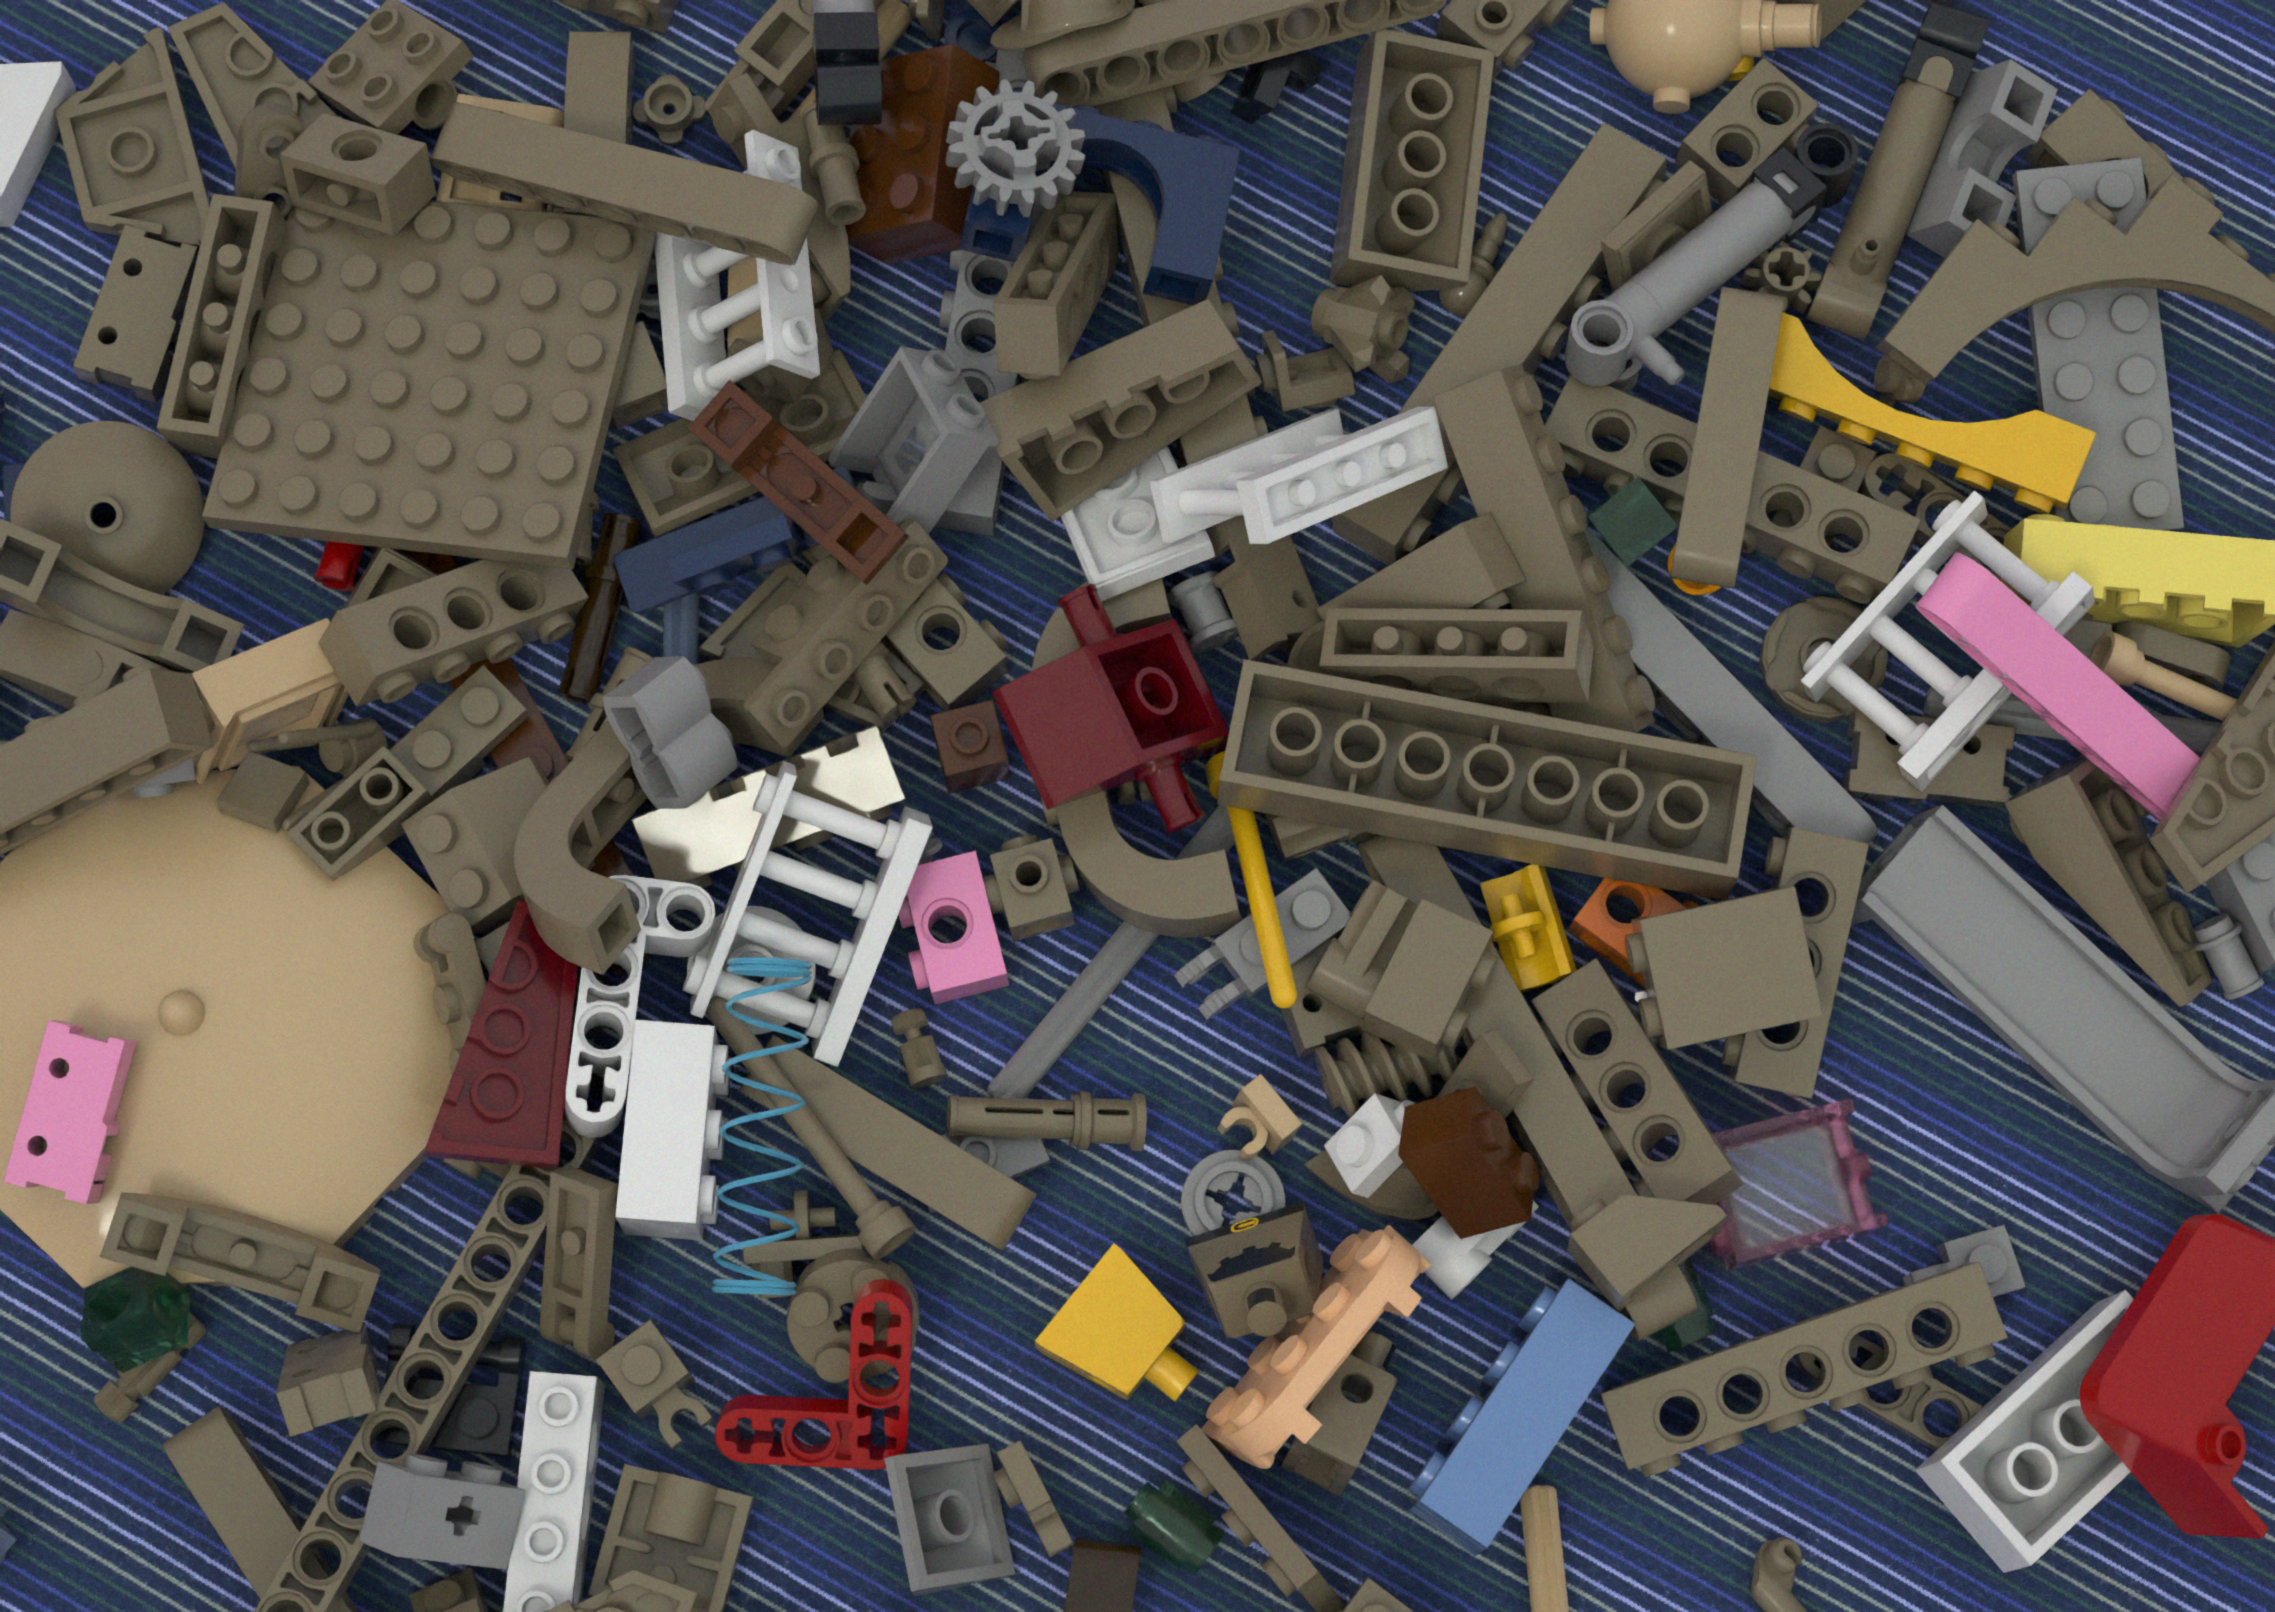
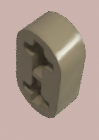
[2113,621,2231,691]

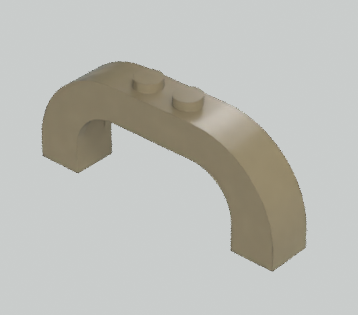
[1032,577,1242,938]
[513,657,824,975]

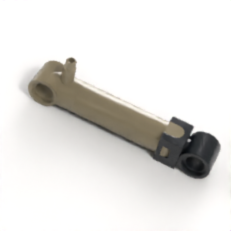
[1806,0,1991,341]

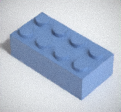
[1408,1278,1635,1556]

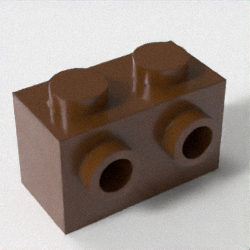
[1398,1086,1540,1239]

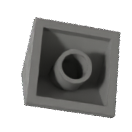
[884,1444,1015,1597]

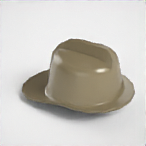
[990,0,1135,51]

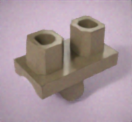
[743,1189,865,1298]

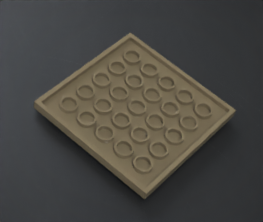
[202,201,657,569]

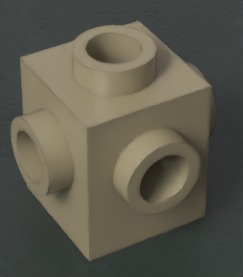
[982,835,1080,942]

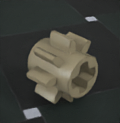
[1740,240,1822,314]

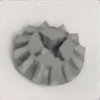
[1181,1150,1285,1236]

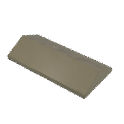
[612,349,867,537]

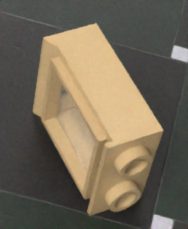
[191,618,349,784]

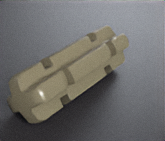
[93,1307,206,1423]

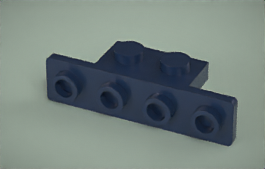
[613,466,857,614]

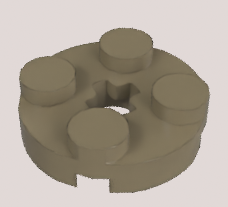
[787,1249,919,1383]

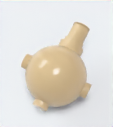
[1590,0,1822,114]

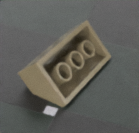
[1329,28,1495,292]

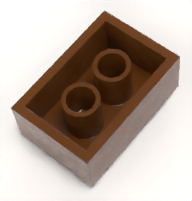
[845,44,1000,264]

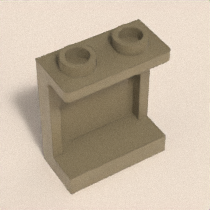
[1625,886,1823,1050]

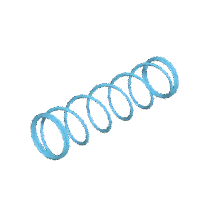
[712,957,812,1295]

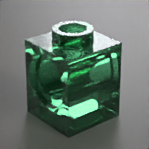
[1586,475,1678,567]
[81,1267,191,1373]

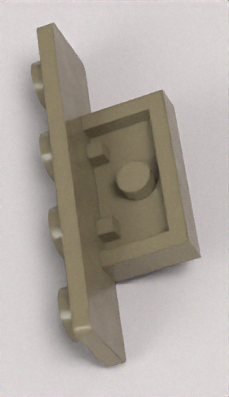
[744,519,948,748]

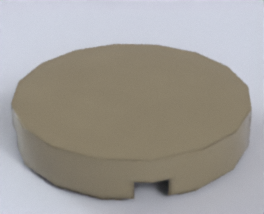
[1759,596,1888,723]

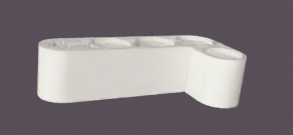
[564,875,715,1138]

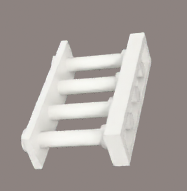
[654,130,820,421]
[1149,406,1448,544]
[1800,490,2095,792]
[683,761,933,1067]

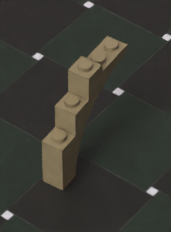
[1876,174,2275,385]

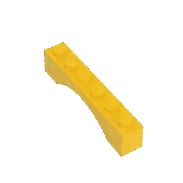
[1768,312,2096,514]

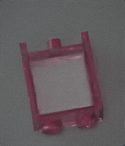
[1709,1098,1889,1271]

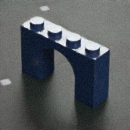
[959,89,1241,306]

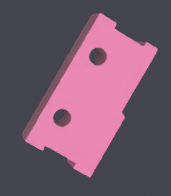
[3,1020,137,1204]

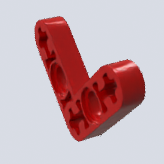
[714,1279,913,1470]

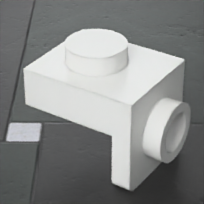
[1324,1093,1415,1198]

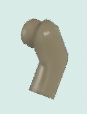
[1751,1537,1808,1612]

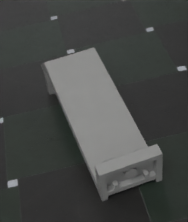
[1851,805,2275,1214]

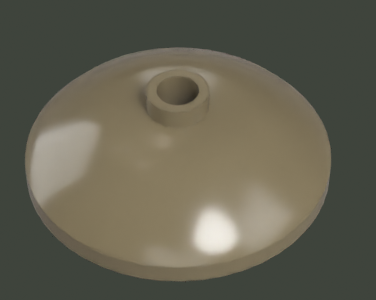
[10,421,205,595]

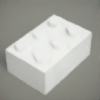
[615,1020,731,1241]

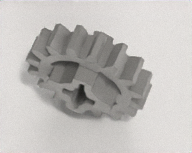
[946,79,1085,217]

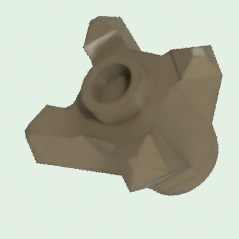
[1311,275,1415,383]

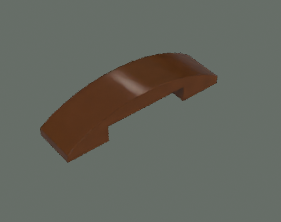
[688,380,910,585]

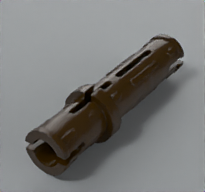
[557,513,643,704]

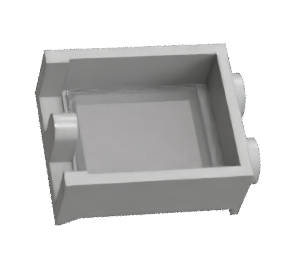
[827,346,1000,535]

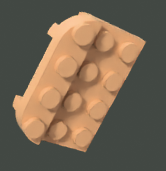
[1201,1225,1431,1469]

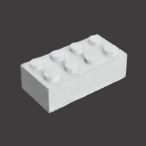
[1915,1290,2134,1573]

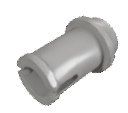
[2193,913,2264,1000]

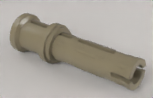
[946,1091,1147,1151]

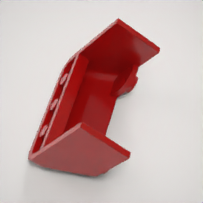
[2080,1214,2275,1539]

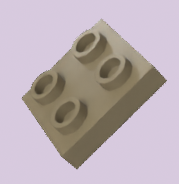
[307,0,474,135]
[588,1464,755,1612]

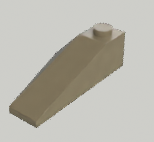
[2004,755,2213,1007]

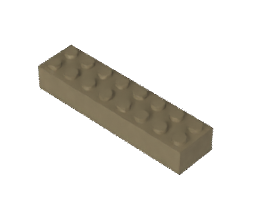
[1217,659,1758,900]

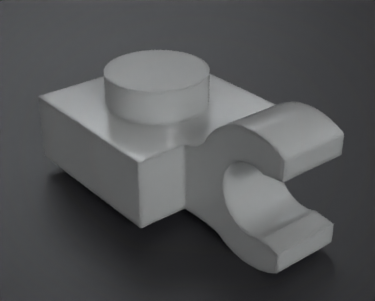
[1901,1225,2026,1298]

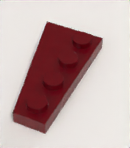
[423,900,578,1169]

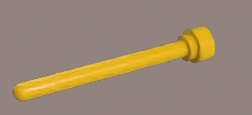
[1205,751,1297,1009]

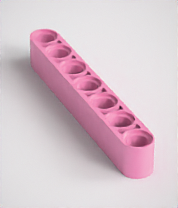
[1915,552,2200,822]

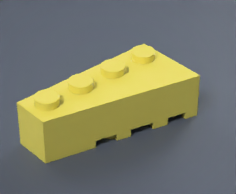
[2001,514,2275,648]

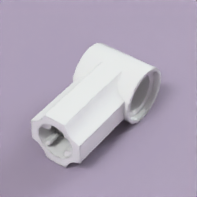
[1412,1200,1539,1300]

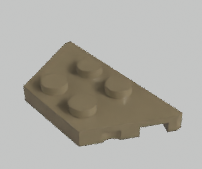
[54,27,211,249]

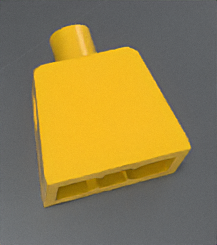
[1035,1243,1199,1402]

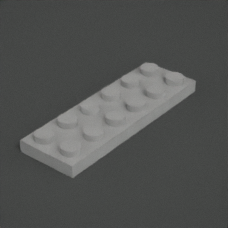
[2012,157,2184,531]

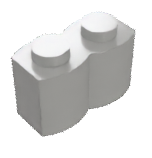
[603,656,738,809]

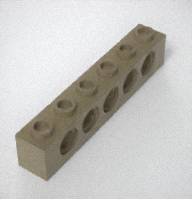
[1545,374,1921,604]
[1599,1262,2008,1477]

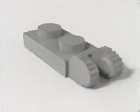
[1174,868,1351,1020]

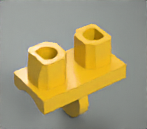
[1480,864,1577,993]

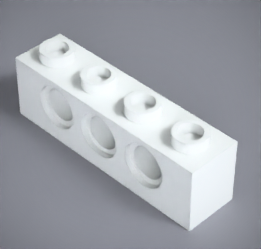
[503,1371,605,1612]

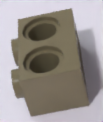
[1674,57,1819,206]

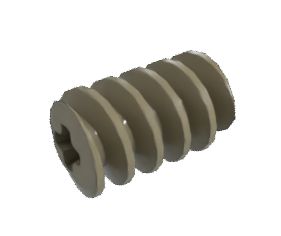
[1314,1031,1457,1118]

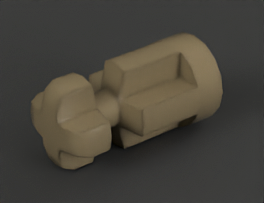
[891,1008,948,1089]

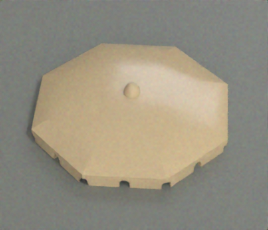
[0,766,453,1292]

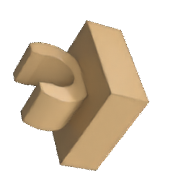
[1217,1074,1302,1161]

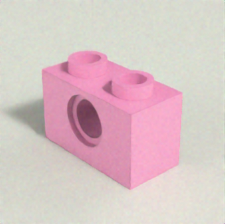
[898,851,1009,1004]

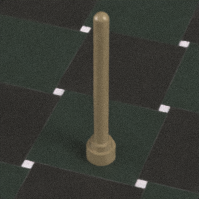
[705,996,916,1260]

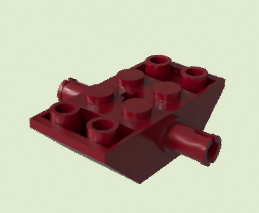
[992,584,1230,834]

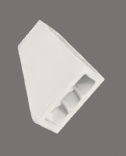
[0,61,76,227]

